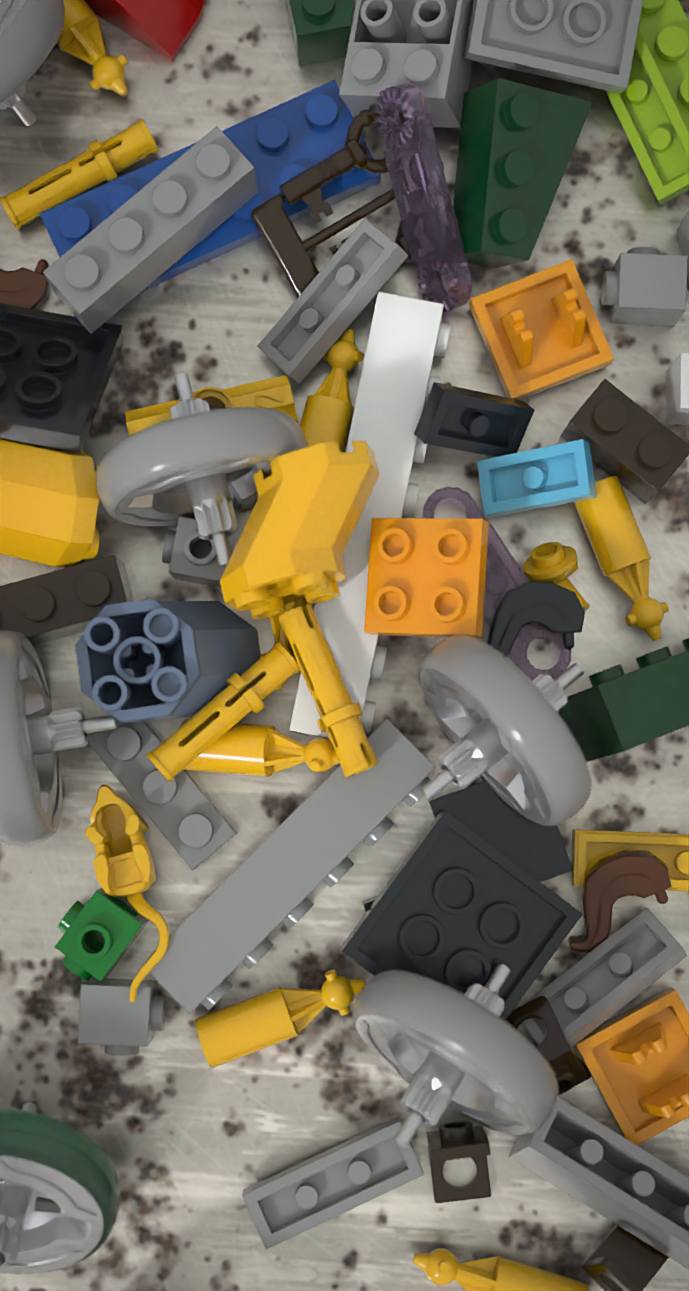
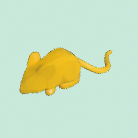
[85,784,169,1002]

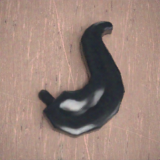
[486,582,585,657]

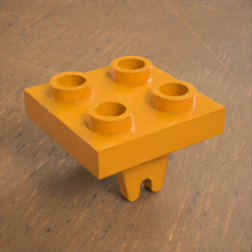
[469,259,614,400]
[364,518,489,638]
[575,987,689,1145]

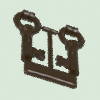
[251,107,453,298]

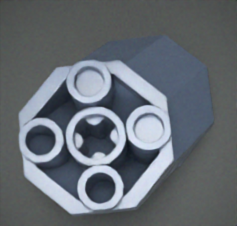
[75,598,261,723]

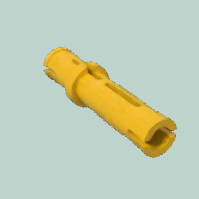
[0,119,159,230]
[278,604,380,778]
[146,642,300,783]

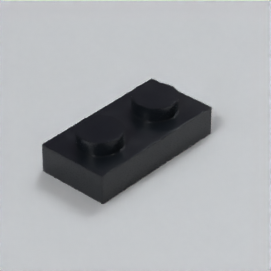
[414,382,535,457]

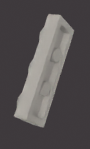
[257,218,409,384]
[87,718,237,871]
[522,907,687,1048]
[242,1116,424,1250]

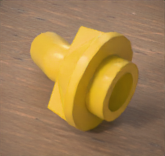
[523,542,590,612]

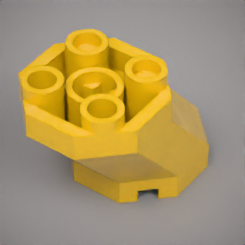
[0,438,102,567]
[220,441,380,619]

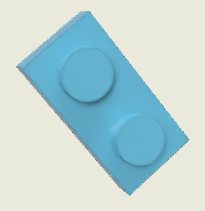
[477,439,597,518]

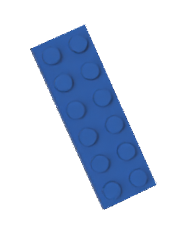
[40,80,381,291]

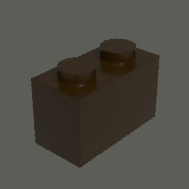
[560,378,689,504]

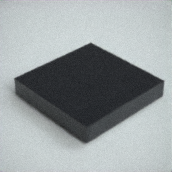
[429,781,573,882]

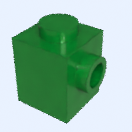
[55,888,149,982]

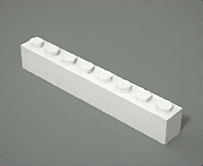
[289,291,451,740]

